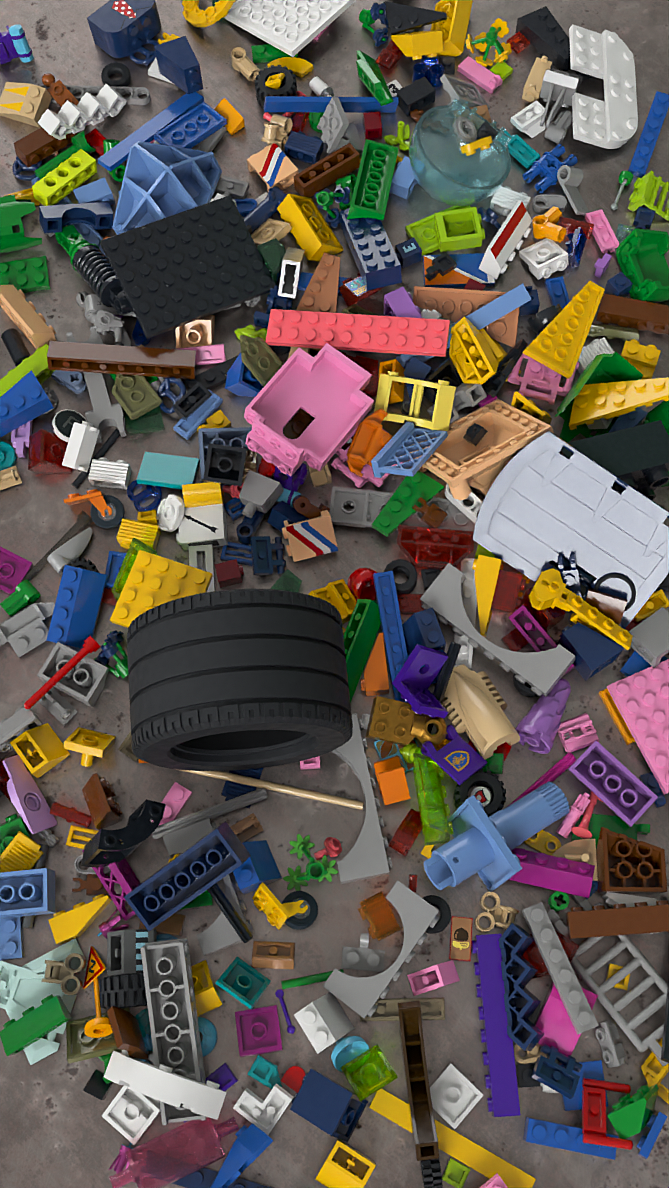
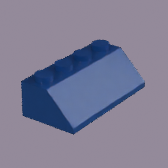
[46,565,108,648]

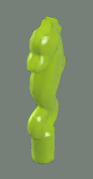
[235,324,267,341]

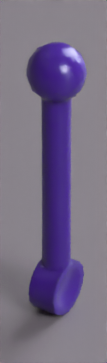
[275,989,295,1034]

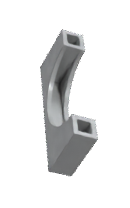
[162,818,254,956]
[323,881,440,1019]

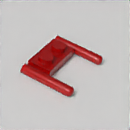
[582,1078,633,1150]

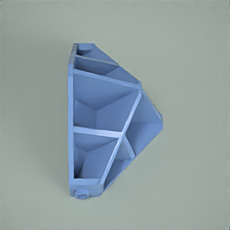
[112,141,222,235]

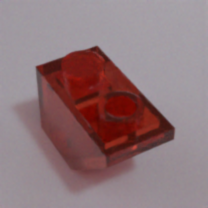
[389,808,429,856]

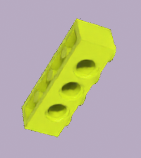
[32,149,97,206]

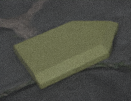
[240,335,284,387]
[112,374,162,420]

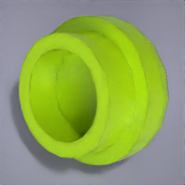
[399,743,421,763]

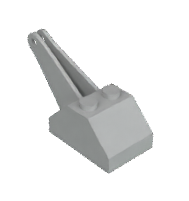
[540,68,583,128]

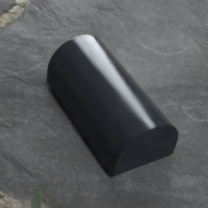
[1,328,30,367]
[173,382,212,420]

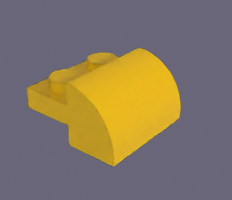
[182,482,224,508]
[308,579,357,624]

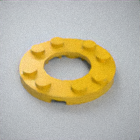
[182,0,236,28]

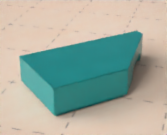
[247,1055,282,1090]

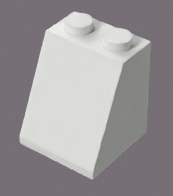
[294,992,355,1054]

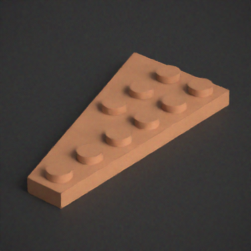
[296,253,341,351]
[413,286,520,347]

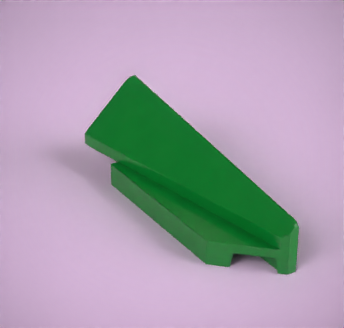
[356,50,394,106]

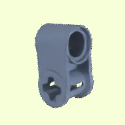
[51,370,87,393]

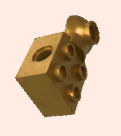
[366,696,447,746]

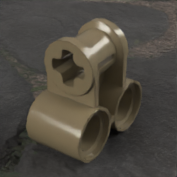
[41,953,86,995]

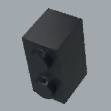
[397,77,436,117]

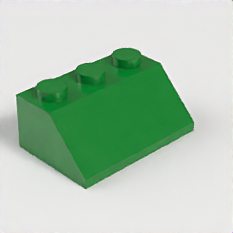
[0,994,72,1056]

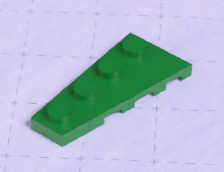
[372,470,445,537]

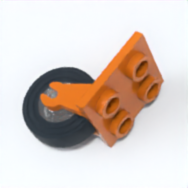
[63,489,125,529]

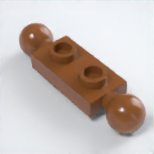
[42,73,79,107]

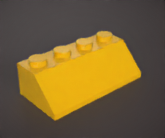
[430,0,473,58]
[277,193,344,262]

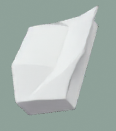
[510,100,545,138]

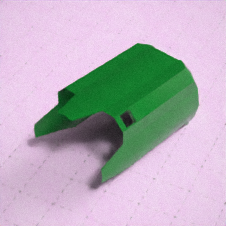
[0,194,42,253]
[554,351,643,443]

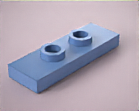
[173,389,223,440]

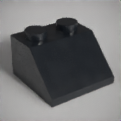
[203,443,247,486]

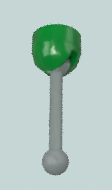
[611,171,633,210]

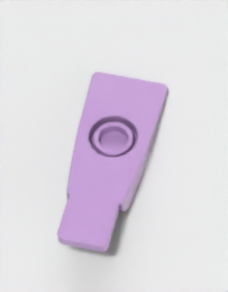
[2,755,57,834]

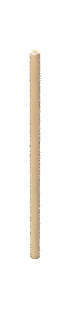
[175,769,364,810]

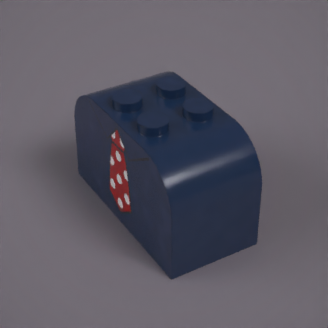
[87,0,161,58]

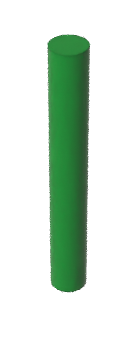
[281,969,344,989]

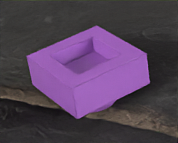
[594,253,612,278]

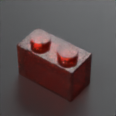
[491,570,527,613]

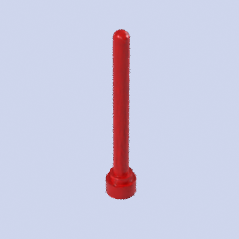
[24,636,101,709]

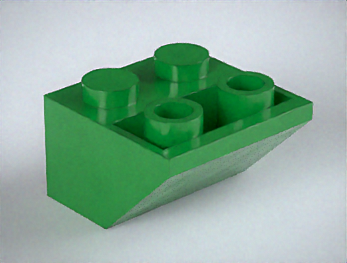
[607,1084,659,1139]

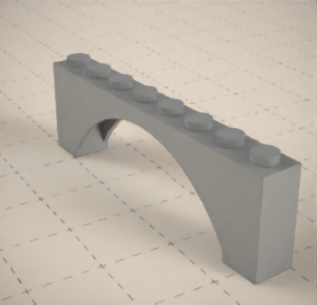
[420,563,575,697]
[332,713,393,884]

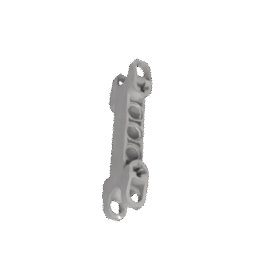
[66,326,127,444]

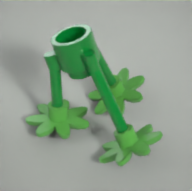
[283,834,338,891]

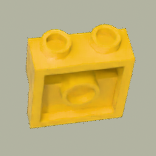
[621,339,661,380]

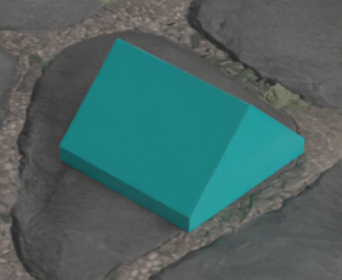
[215,957,271,1009]

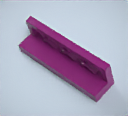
[82,850,140,921]

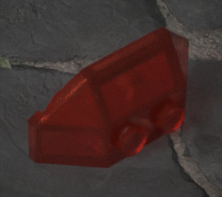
[397,525,474,569]

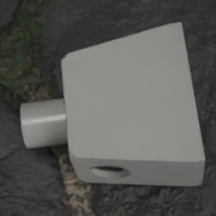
[239,470,284,518]

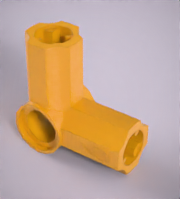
[532,206,566,243]

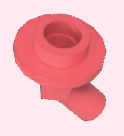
[222,482,244,499]
[313,837,342,860]

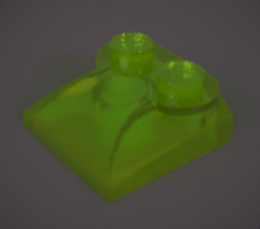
[340,1044,398,1102]

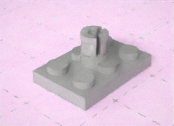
[440,74,490,112]

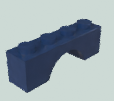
[39,202,113,233]

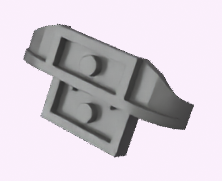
[0,602,55,657]

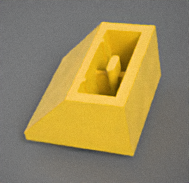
[10,723,70,778]
[315,1139,376,1188]

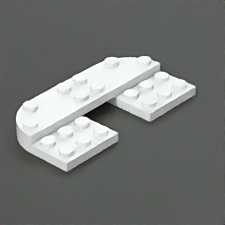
[569,24,638,149]

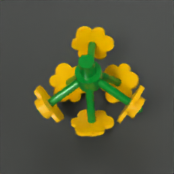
[465,18,512,67]

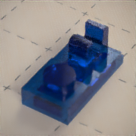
[565,227,587,267]

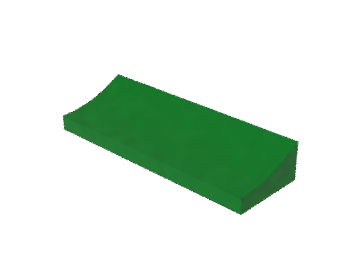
[347,139,399,220]

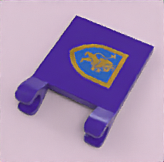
[421,725,488,785]

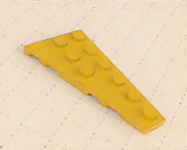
[522,281,605,379]
[569,377,669,430]

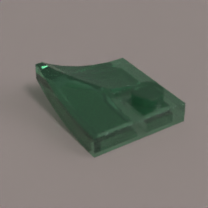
[123,406,165,433]

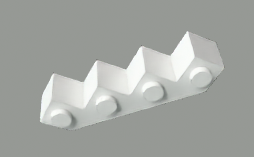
[38,84,127,140]

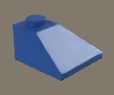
[225,353,264,397]

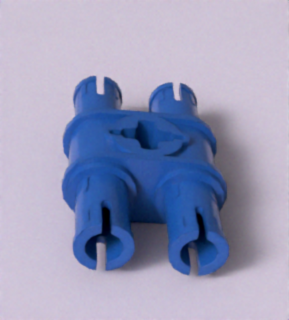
[522,144,578,194]

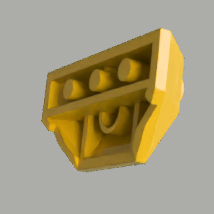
[449,317,499,385]

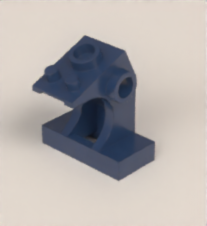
[253,286,293,329]

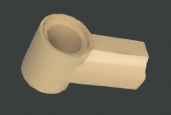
[231,47,260,81]

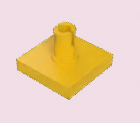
[63,727,116,767]

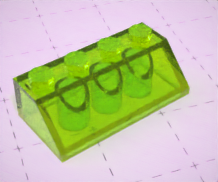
[413,753,453,846]

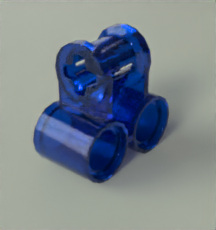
[412,55,444,87]

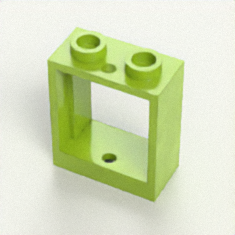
[434,207,485,253]

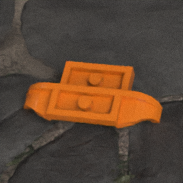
[346,408,393,477]

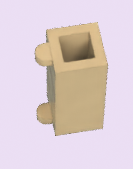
[522,56,552,102]

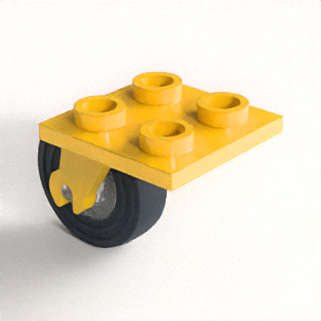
[252,883,318,930]

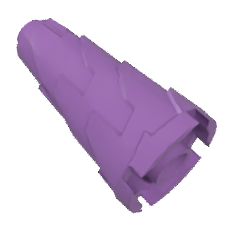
[515,678,571,754]

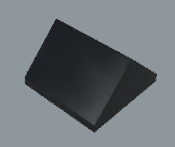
[423,358,463,404]

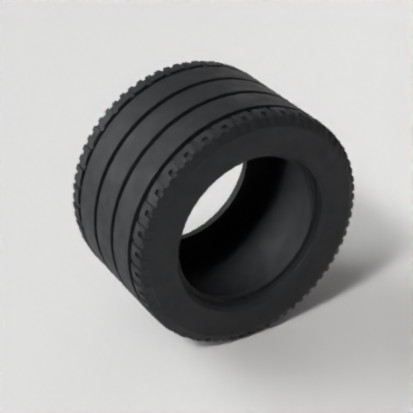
[127,589,353,771]

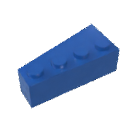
[0,370,54,438]

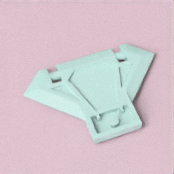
[0,938,88,1065]

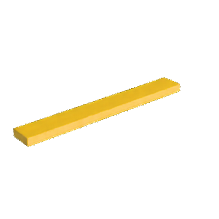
[369,1087,536,1188]

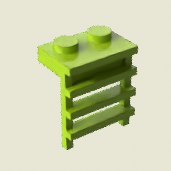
[628,170,669,221]

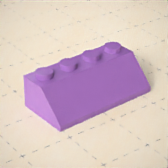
[568,741,658,827]

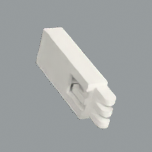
[189,544,216,592]

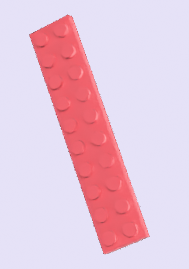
[265,309,450,357]

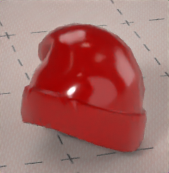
[347,568,377,601]

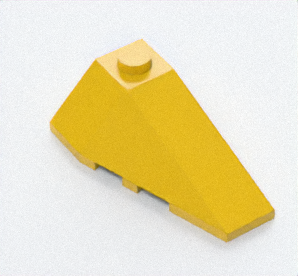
[472,555,505,636]

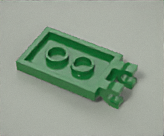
[571,814,650,849]

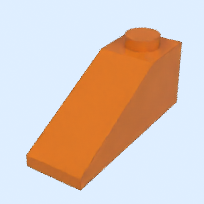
[360,633,389,696]

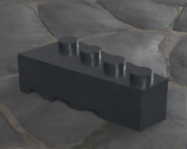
[515,6,571,72]

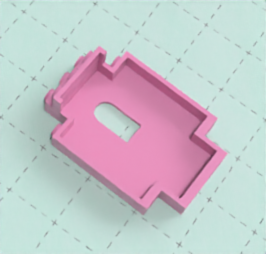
[244,343,374,476]

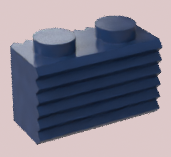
[284,131,324,165]

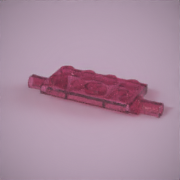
[109,1116,239,1188]

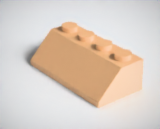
[0,285,57,350]

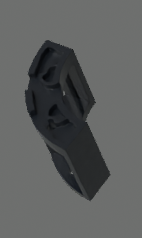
[81,799,166,867]

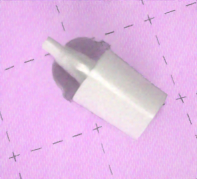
[309,76,334,97]

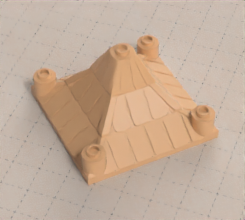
[405,399,554,500]

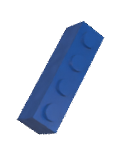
[523,1117,618,1160]

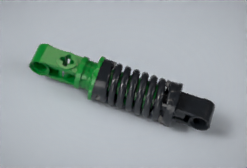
[55,225,133,315]

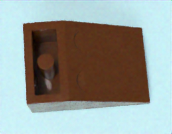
[82,773,123,830]

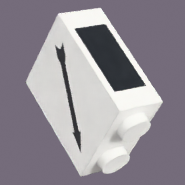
[176,504,228,551]

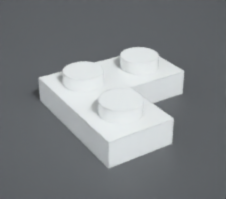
[233,1083,293,1135]

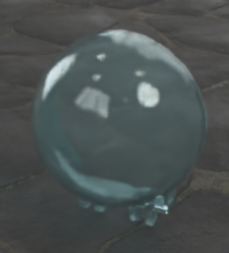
[409,98,512,206]

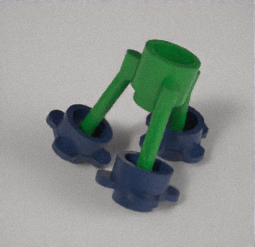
[359,3,389,47]
[314,186,351,228]
[94,630,128,679]

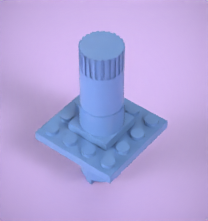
[424,782,570,892]

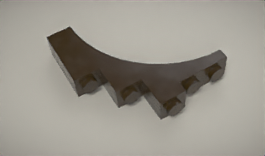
[398,1001,439,1161]

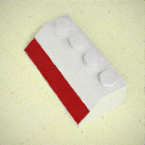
[479,200,532,279]

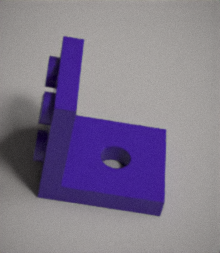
[392,644,449,719]

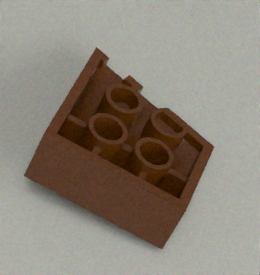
[596,827,667,894]

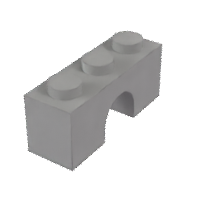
[427,383,487,424]

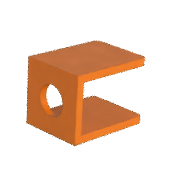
[373,756,411,805]

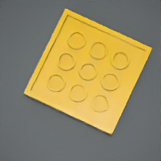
[110,550,213,628]

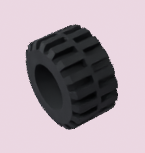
[255,65,297,113]
[453,769,506,817]
[99,973,147,1009]

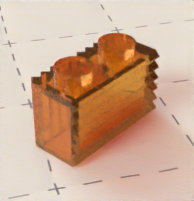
[358,891,401,942]

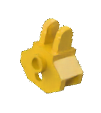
[529,568,574,612]

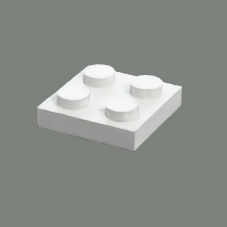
[430,1063,483,1129]

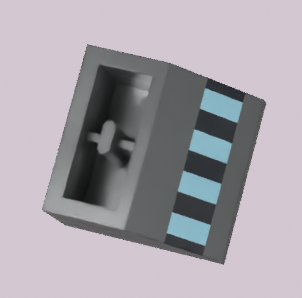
[107,929,157,976]

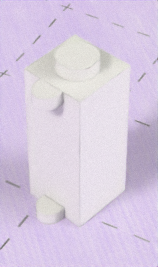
[62,421,99,472]

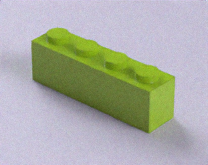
[0,344,55,397]

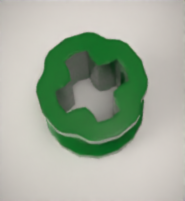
[548,891,569,912]

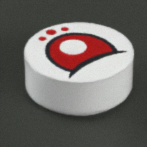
[471,786,492,807]

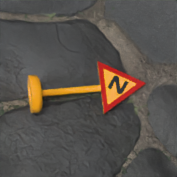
[83,946,113,1038]

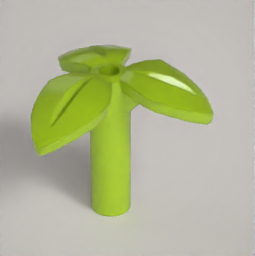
[384,121,411,150]

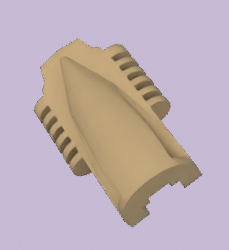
[441,664,520,760]

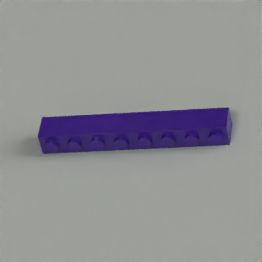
[471,933,521,1117]

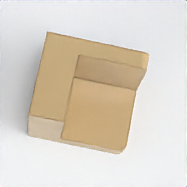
[307,463,332,487]

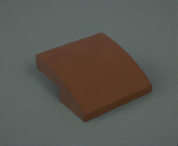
[585,589,627,625]
[107,1006,149,1060]

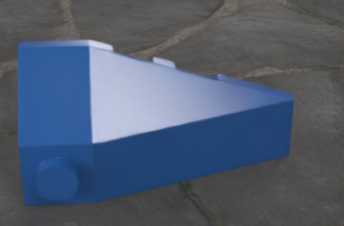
[210,1123,273,1188]

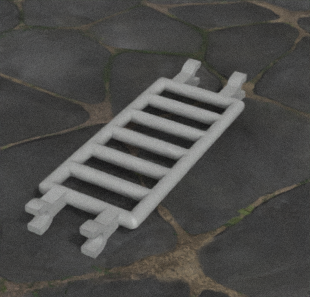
[547,894,668,1067]

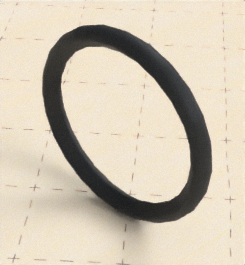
[594,574,636,612]

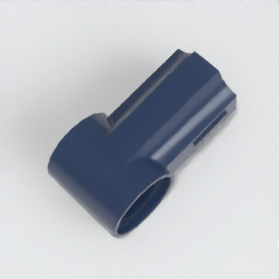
[236,510,265,545]

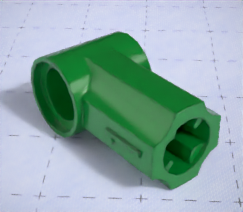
[336,174,357,210]
[0,580,41,617]

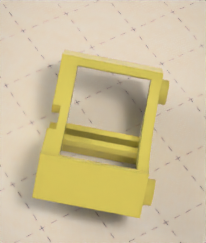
[374,371,456,431]

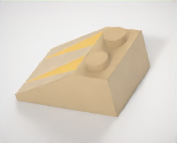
[0,82,52,128]

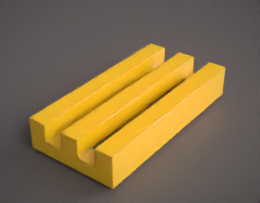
[66,825,99,849]

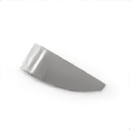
[47,527,93,575]

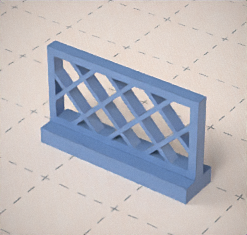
[371,422,448,478]

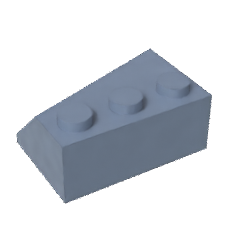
[198,427,252,487]

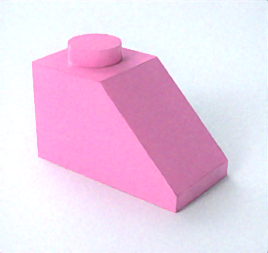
[407,960,460,996]

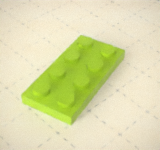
[405,200,483,256]

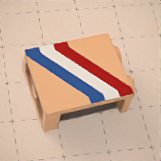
[247,144,299,192]
[282,510,338,562]

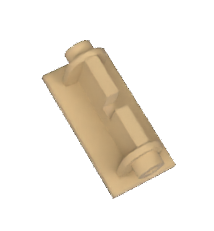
[0,466,22,491]

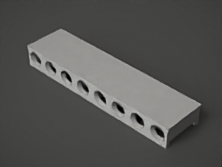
[140,938,207,1125]

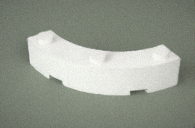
[104,1050,227,1120]

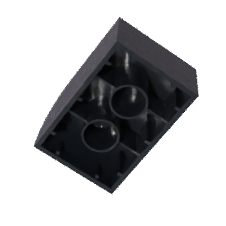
[560,420,669,500]

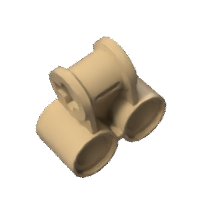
[261,114,293,151]
[474,892,519,933]

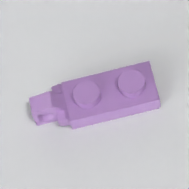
[11,420,33,458]

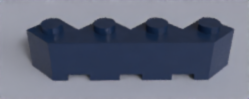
[499,923,544,1051]

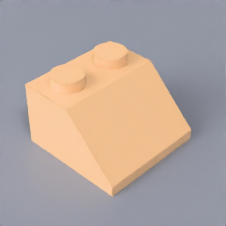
[176,315,215,348]

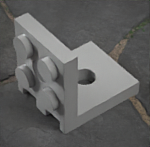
[317,97,364,154]

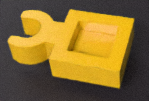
[197,410,231,431]

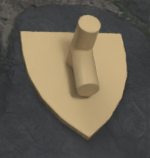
[552,839,598,881]

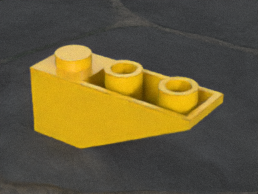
[48,894,112,945]

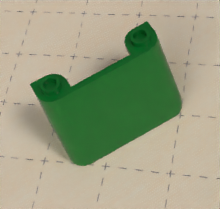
[616,228,669,303]

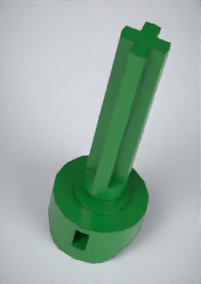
[34,131,96,180]

